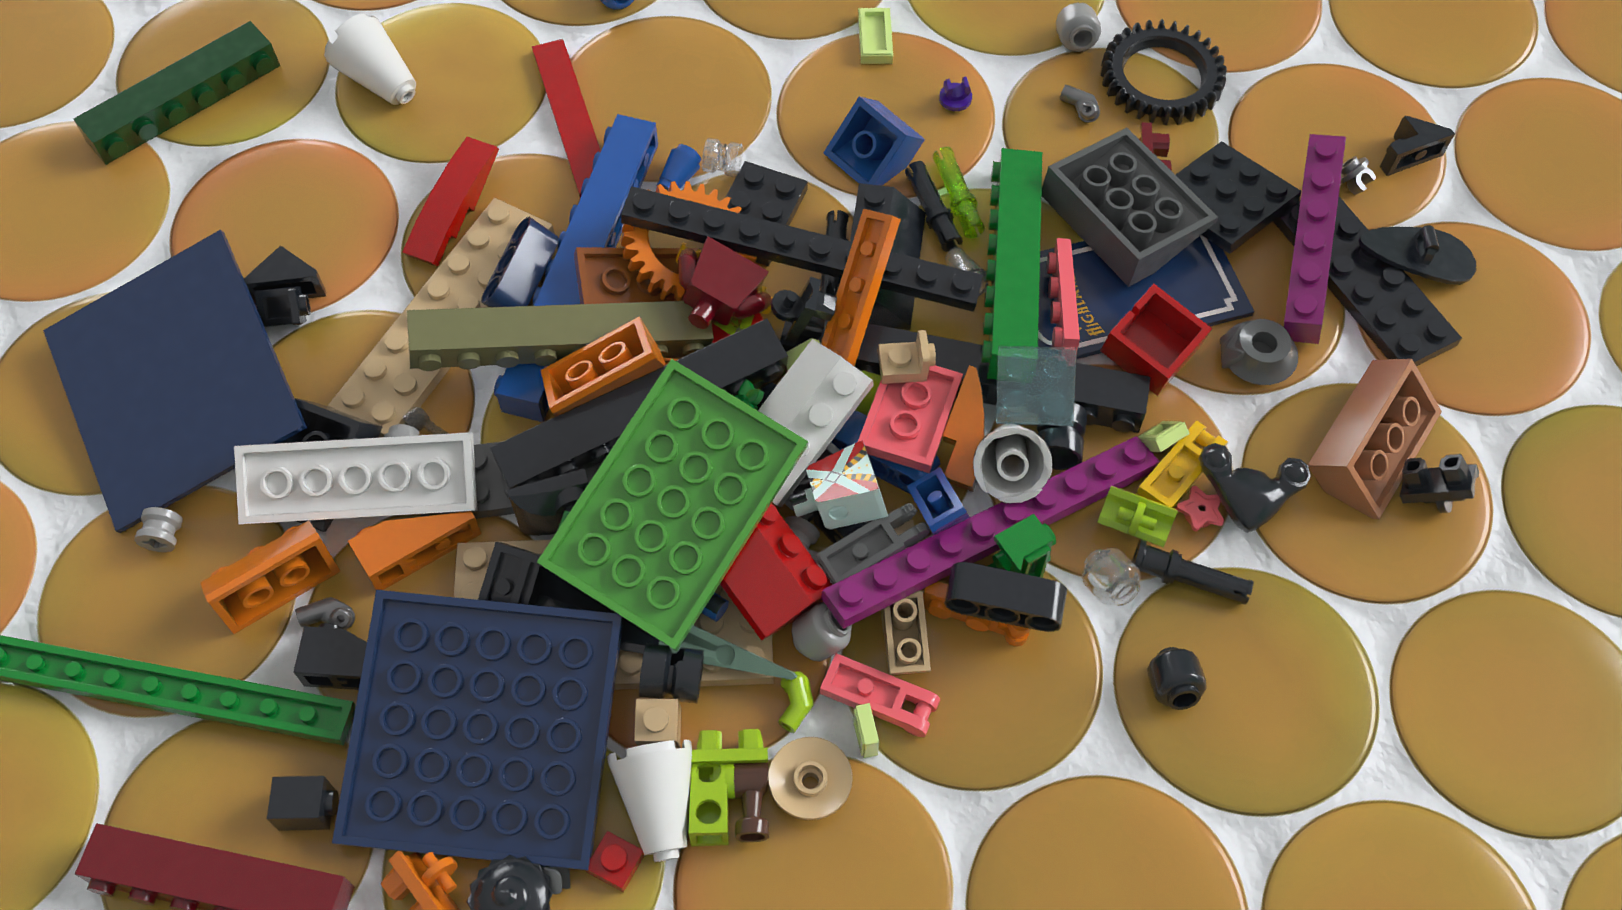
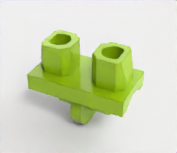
[1097,485,1178,547]

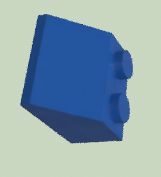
[823,96,925,186]

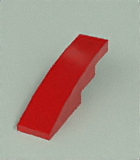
[402,137,499,267]

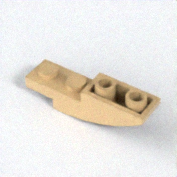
[880,520,931,675]

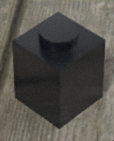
[267,776,339,831]

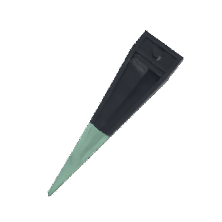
[478,542,797,680]

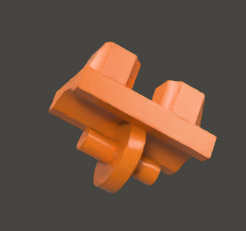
[381,851,460,910]

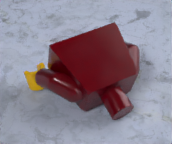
[676,236,773,329]

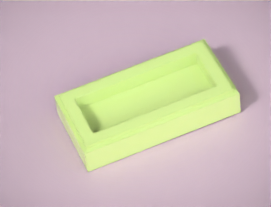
[858,8,893,64]

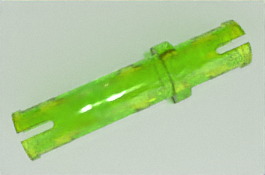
[933,147,985,238]

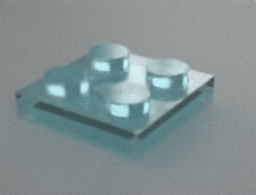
[996,346,1077,426]

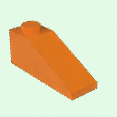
[348,511,482,590]

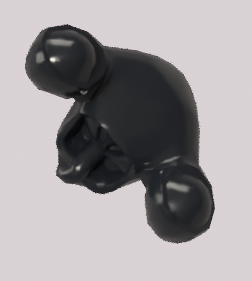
[1199,443,1311,533]

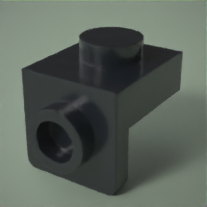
[254,286,311,327]

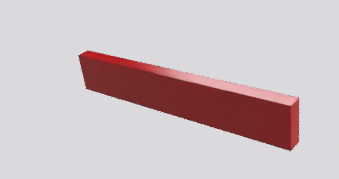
[532,39,601,198]

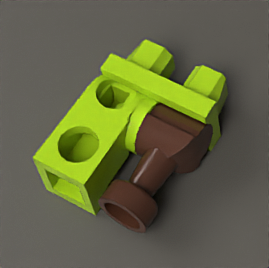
[688,729,769,846]

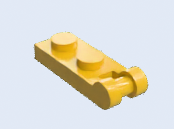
[1137,420,1228,508]

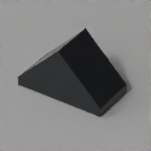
[244,245,326,305]

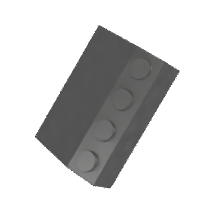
[1041,128,1218,287]

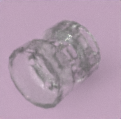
[702,138,743,177]

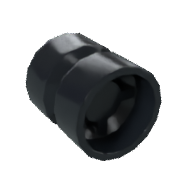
[1037,400,1088,470]
[639,643,704,704]

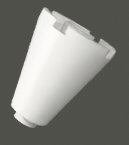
[324,13,416,105]
[973,423,1052,503]
[607,740,692,862]

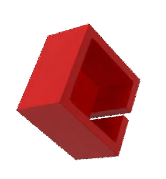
[1100,284,1213,396]

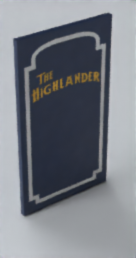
[1038,235,1255,360]

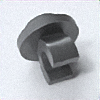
[1340,156,1376,195]

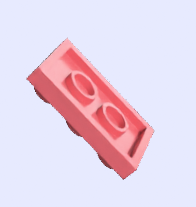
[858,365,963,473]

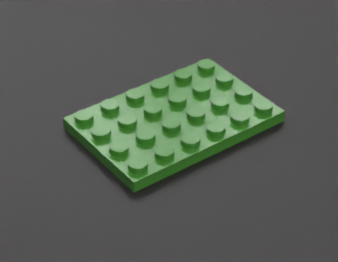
[537,359,808,651]

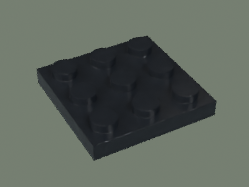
[1176,141,1301,254]

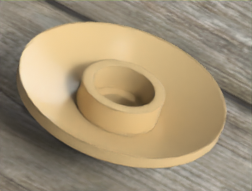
[768,737,852,820]

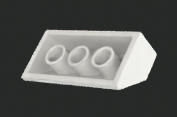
[758,339,874,507]

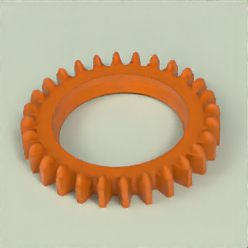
[621,181,757,301]

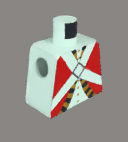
[790,440,888,529]

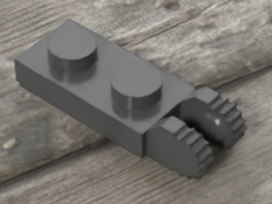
[816,503,931,584]

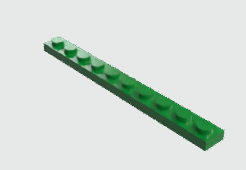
[0,635,356,746]

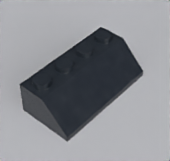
[850,183,926,330]

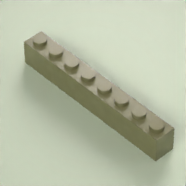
[407,301,714,371]

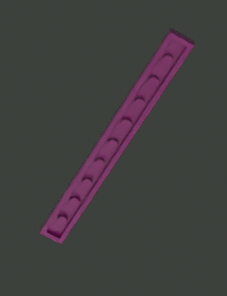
[821,436,1160,629]

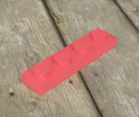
[1046,238,1080,366]

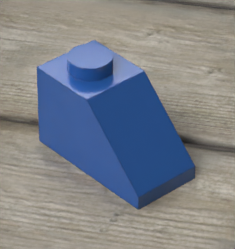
[907,467,970,535]

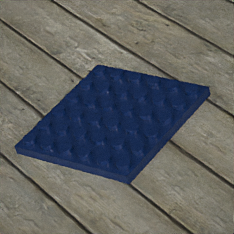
[332,590,624,870]

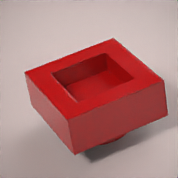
[586,831,645,893]

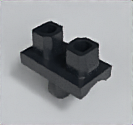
[770,277,837,344]
[1400,454,1479,513]

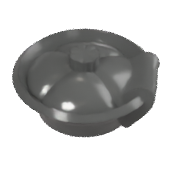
[1220,319,1298,385]

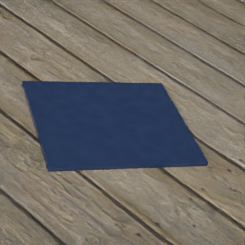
[43,230,307,533]

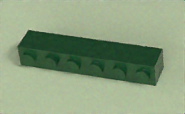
[73,21,280,165]

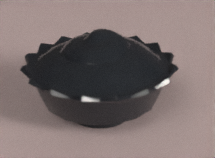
[466,854,553,910]

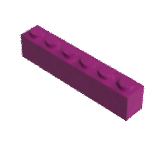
[1283,134,1346,344]

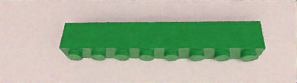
[981,148,1043,383]

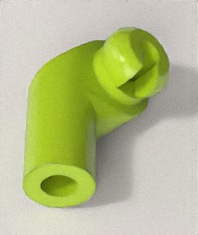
[778,671,814,733]

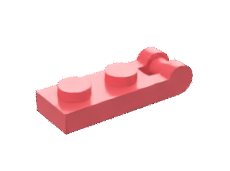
[820,653,940,737]

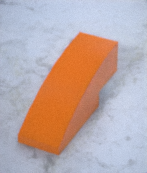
[942,365,985,492]

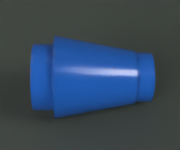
[656,144,701,191]

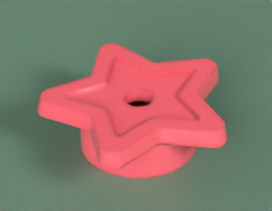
[1175,486,1224,531]

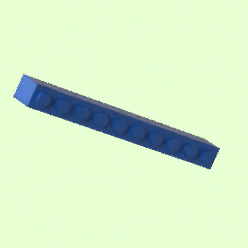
[494,114,658,422]

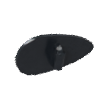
[1358,225,1477,285]

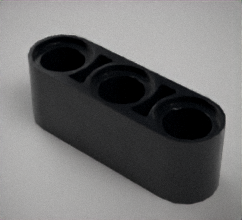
[944,562,1067,632]

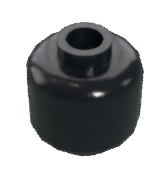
[1147,647,1207,710]

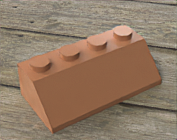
[1308,359,1442,519]

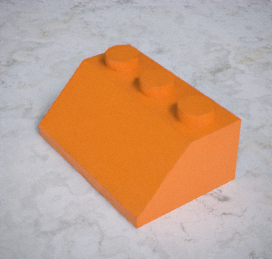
[541,316,666,416]
[200,520,341,634]

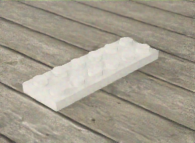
[234,432,477,524]

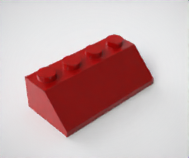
[720,503,833,641]

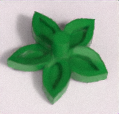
[734,379,764,410]

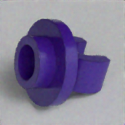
[939,77,972,111]

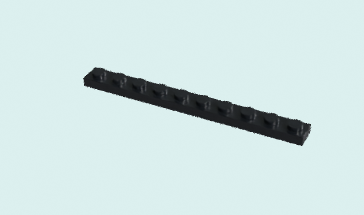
[621,186,983,312]

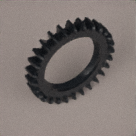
[1100,19,1227,125]

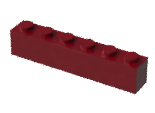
[75,823,355,910]

